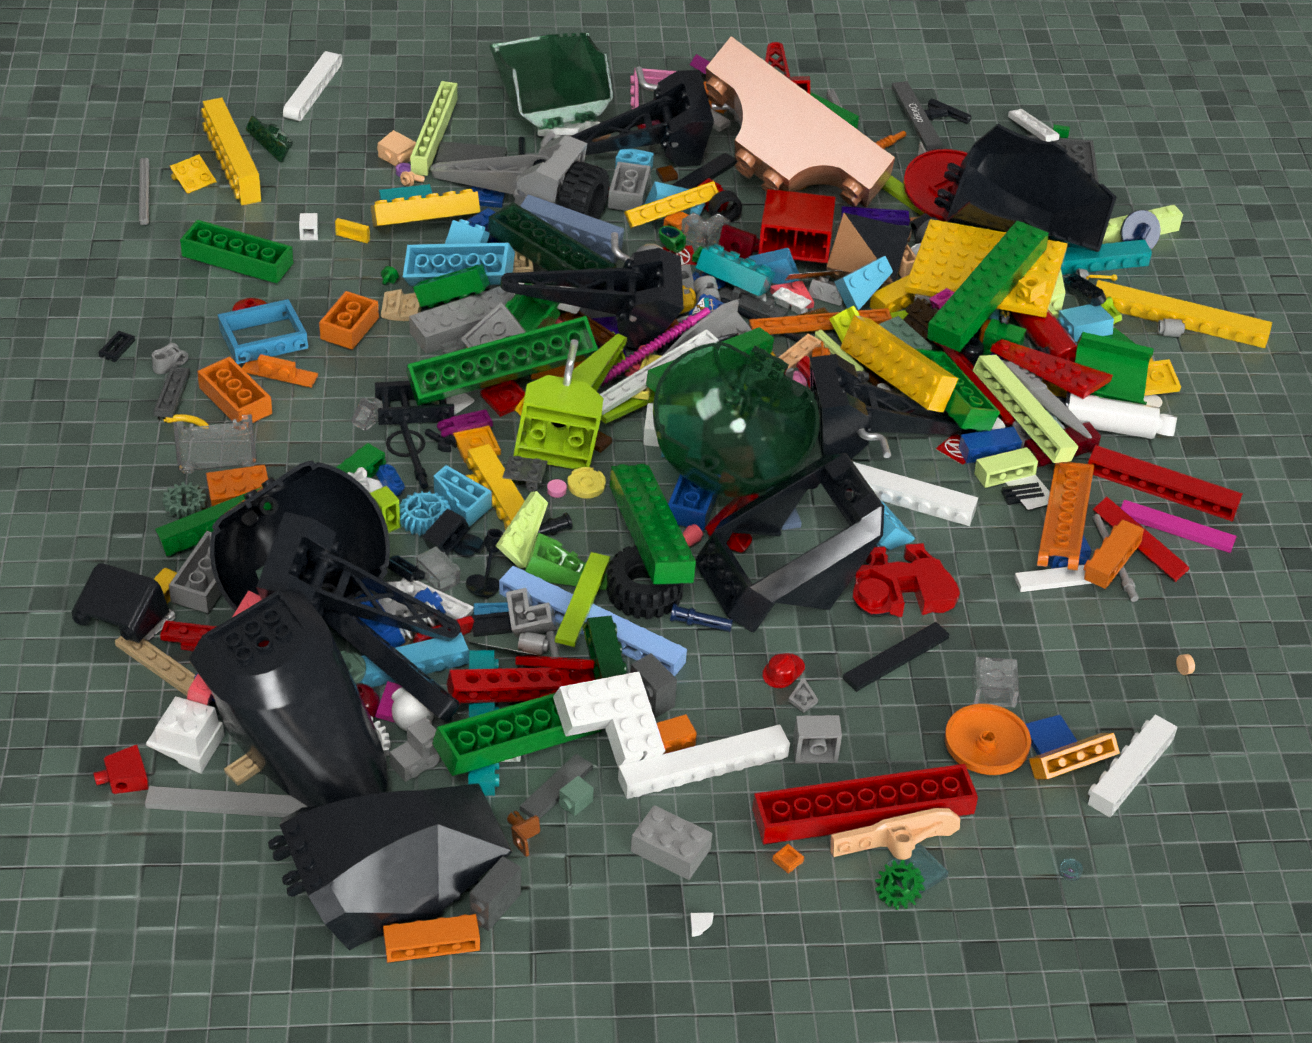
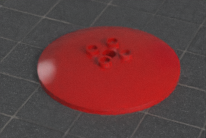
[903,149,968,222]

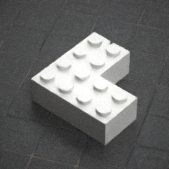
[553,672,665,768]

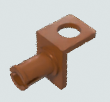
[507,811,540,857]

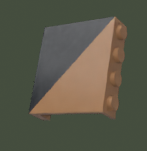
[826,212,911,288]

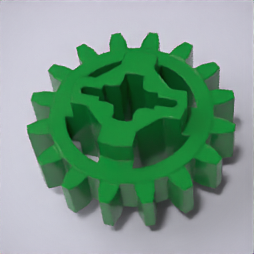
[875,860,925,910]

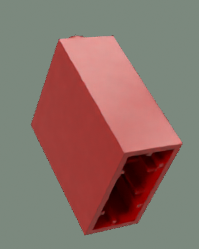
[758,189,836,263]

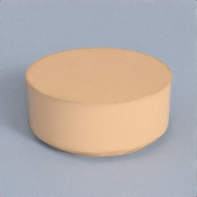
[1176,654,1195,675]

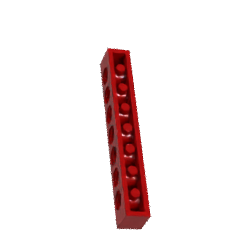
[446,667,595,703]

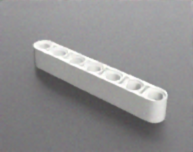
[283,51,342,121]

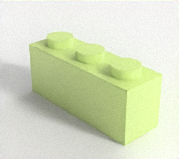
[974,447,1038,488]

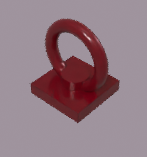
[718,224,760,259]

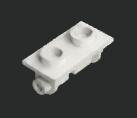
[772,287,812,315]

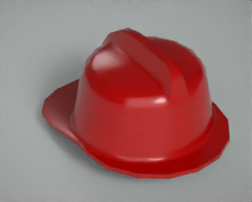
[763,653,805,688]

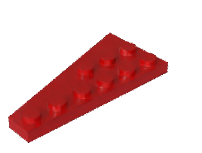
[990,339,1113,399]

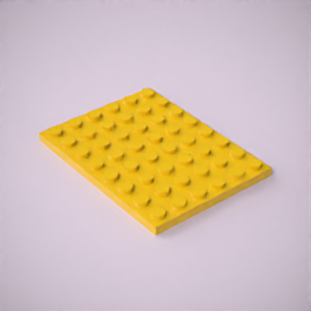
[905,219,1068,318]

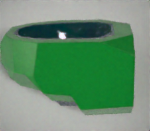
[659,226,686,253]

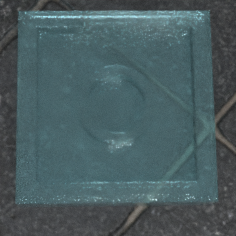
[886,843,949,894]

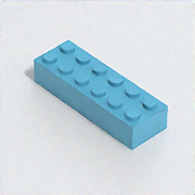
[403,243,515,286]

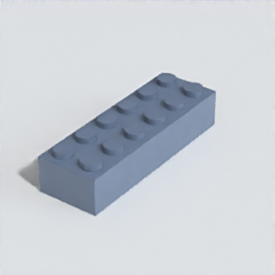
[518,194,624,267]

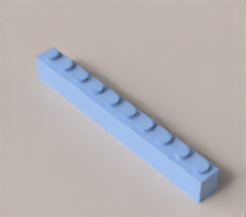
[499,566,687,677]

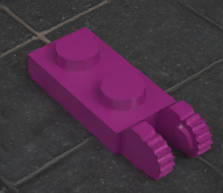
[437,409,493,437]

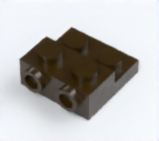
[903,298,939,342]

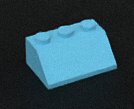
[877,500,915,550]

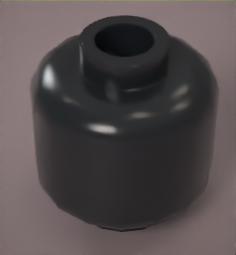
[961,338,984,365]

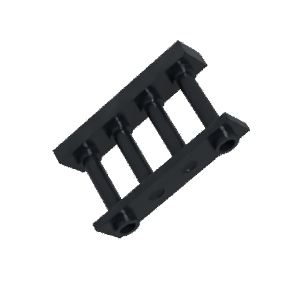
[375,381,454,425]

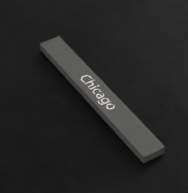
[892,81,942,151]

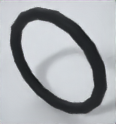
[386,430,426,457]

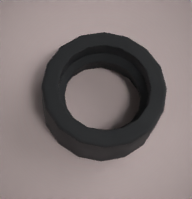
[708,190,742,224]

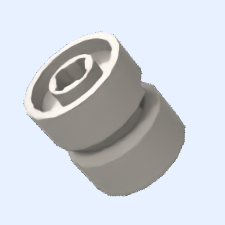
[693,276,721,302]

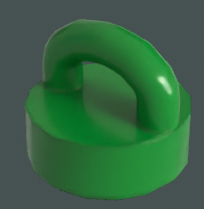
[381,266,399,285]

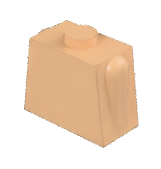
[377,130,416,166]

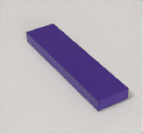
[841,206,910,226]

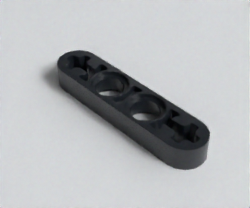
[1064,274,1107,306]

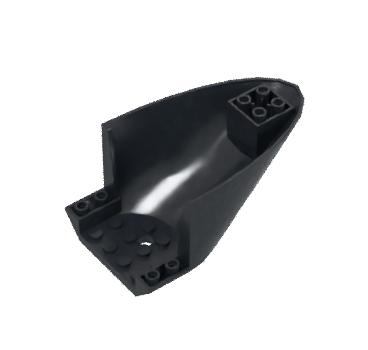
[189,590,388,807]

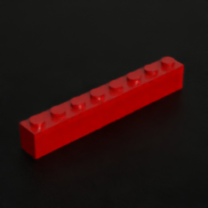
[1088,445,1243,522]

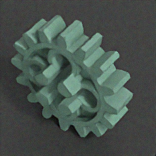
[162,482,207,518]

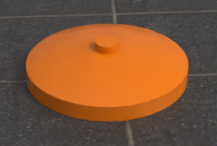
[945,704,1031,775]

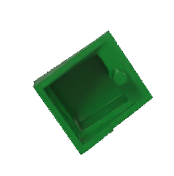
[506,283,561,332]

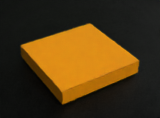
[453,425,501,463]

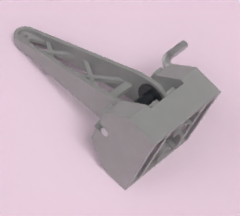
[430,131,587,211]

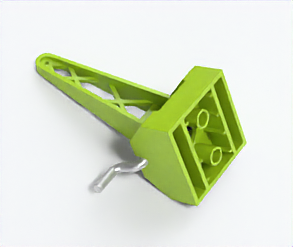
[513,333,627,469]

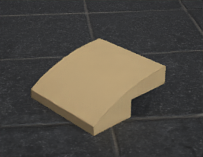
[381,289,421,321]

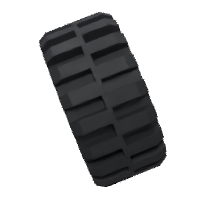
[557,162,610,219]
[607,544,684,619]

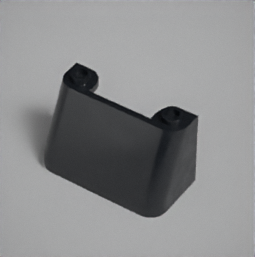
[72,563,170,643]

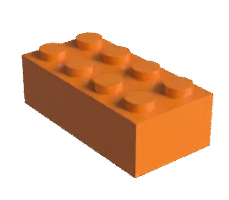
[197,356,272,429]

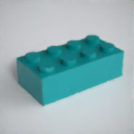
[695,244,775,296]

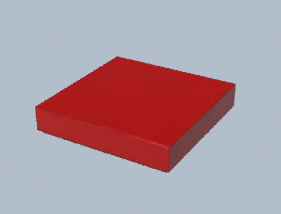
[480,380,525,417]

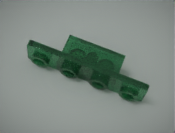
[246,116,293,162]

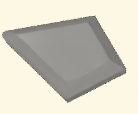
[788,678,818,713]

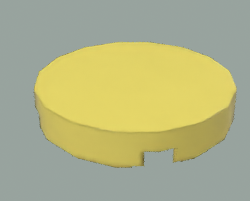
[567,467,606,499]

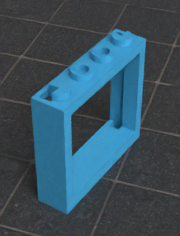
[217,299,308,364]

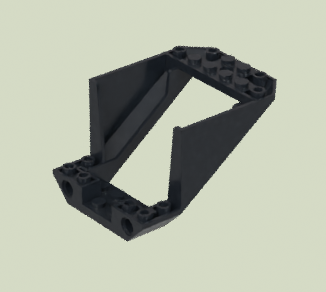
[695,453,885,632]

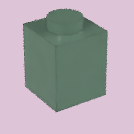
[559,776,594,816]

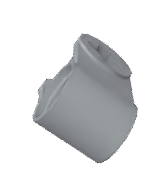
[152,343,188,374]

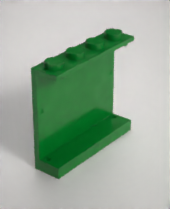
[1074,332,1154,405]

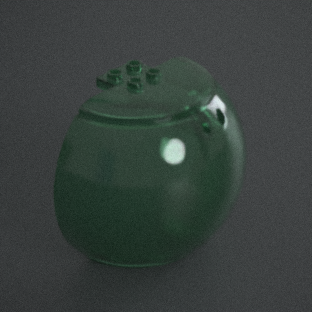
[653,341,820,497]

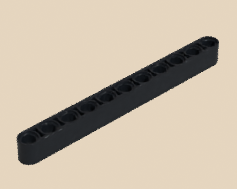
[321,587,461,722]

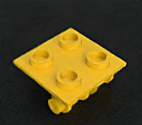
[170,155,217,194]

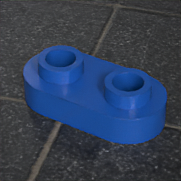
[376,464,405,496]

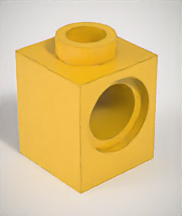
[1017,271,1047,303]

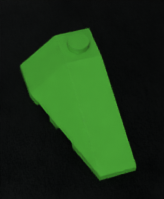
[524,533,607,590]

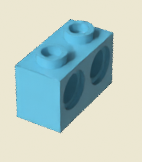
[615,148,654,169]

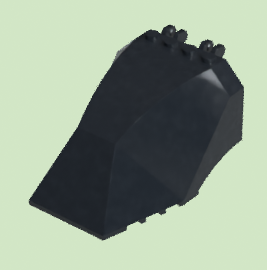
[934,124,1117,252]
[268,783,512,950]

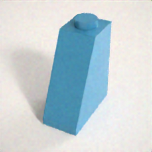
[749,248,799,284]

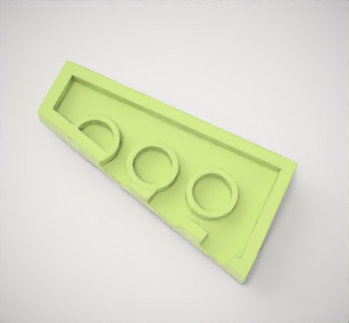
[496,491,548,569]

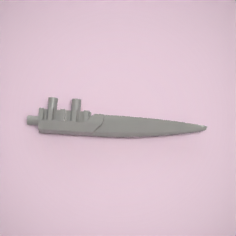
[1002,359,1092,438]

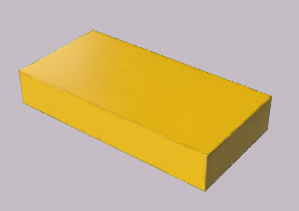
[335,218,370,244]

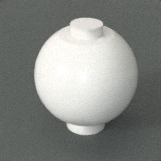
[391,687,434,731]

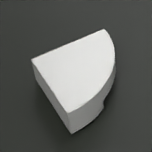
[690,913,714,937]

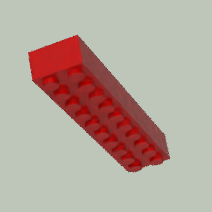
[752,764,978,844]

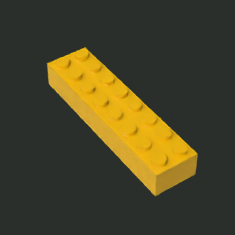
[201,98,261,205]
[840,315,958,412]

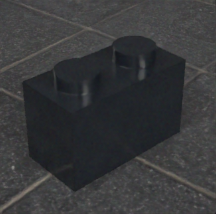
[422,508,470,557]

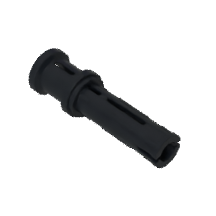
[536,513,573,538]

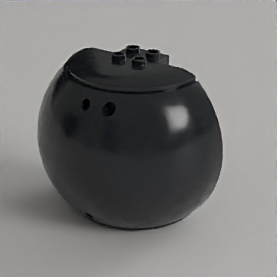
[210,460,390,612]

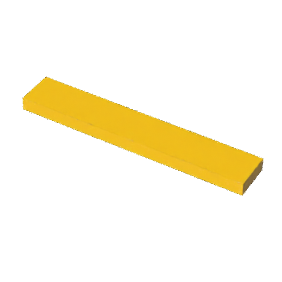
[624,181,718,228]

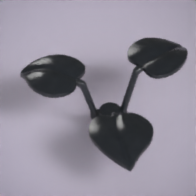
[453,528,514,597]

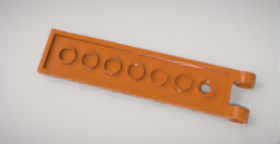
[1037,462,1094,571]

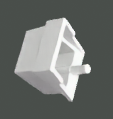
[146,696,225,774]

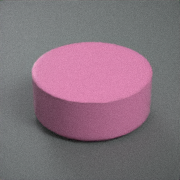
[547,479,567,498]

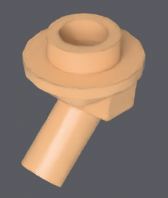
[400,171,425,187]

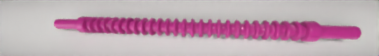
[601,307,710,386]

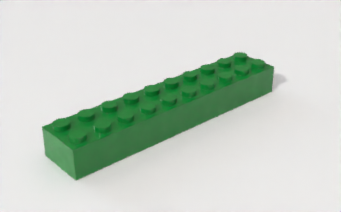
[927,221,1048,352]
[406,316,598,406]
[609,464,696,584]

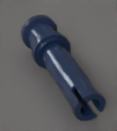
[670,603,733,632]

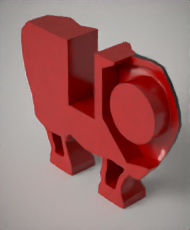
[853,543,960,617]

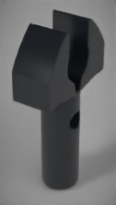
[425,429,456,452]

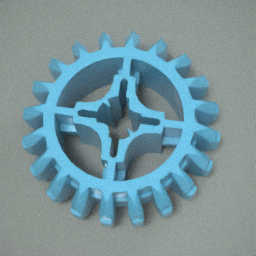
[399,491,451,537]

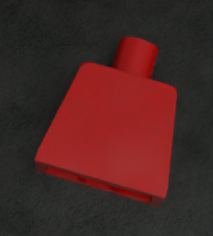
[93,745,149,794]

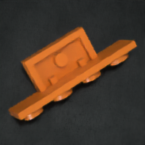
[242,354,318,388]

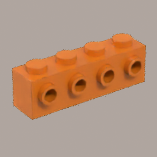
[1083,519,1144,589]
[383,914,480,963]

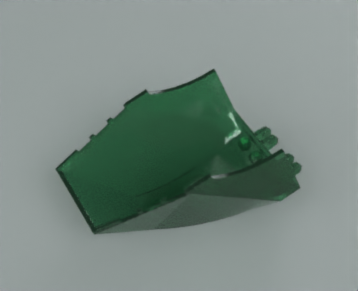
[489,32,614,130]

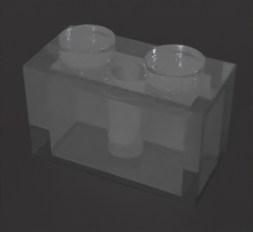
[416,546,461,592]

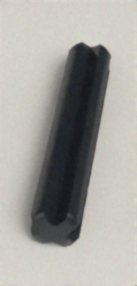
[928,98,972,124]

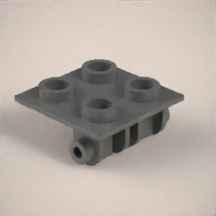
[503,456,548,492]

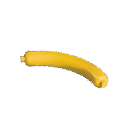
[163,414,209,430]

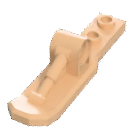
[830,808,960,860]

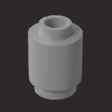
[1157,318,1185,337]
[518,632,550,655]

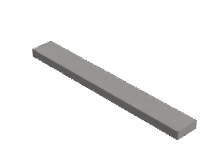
[145,786,307,818]

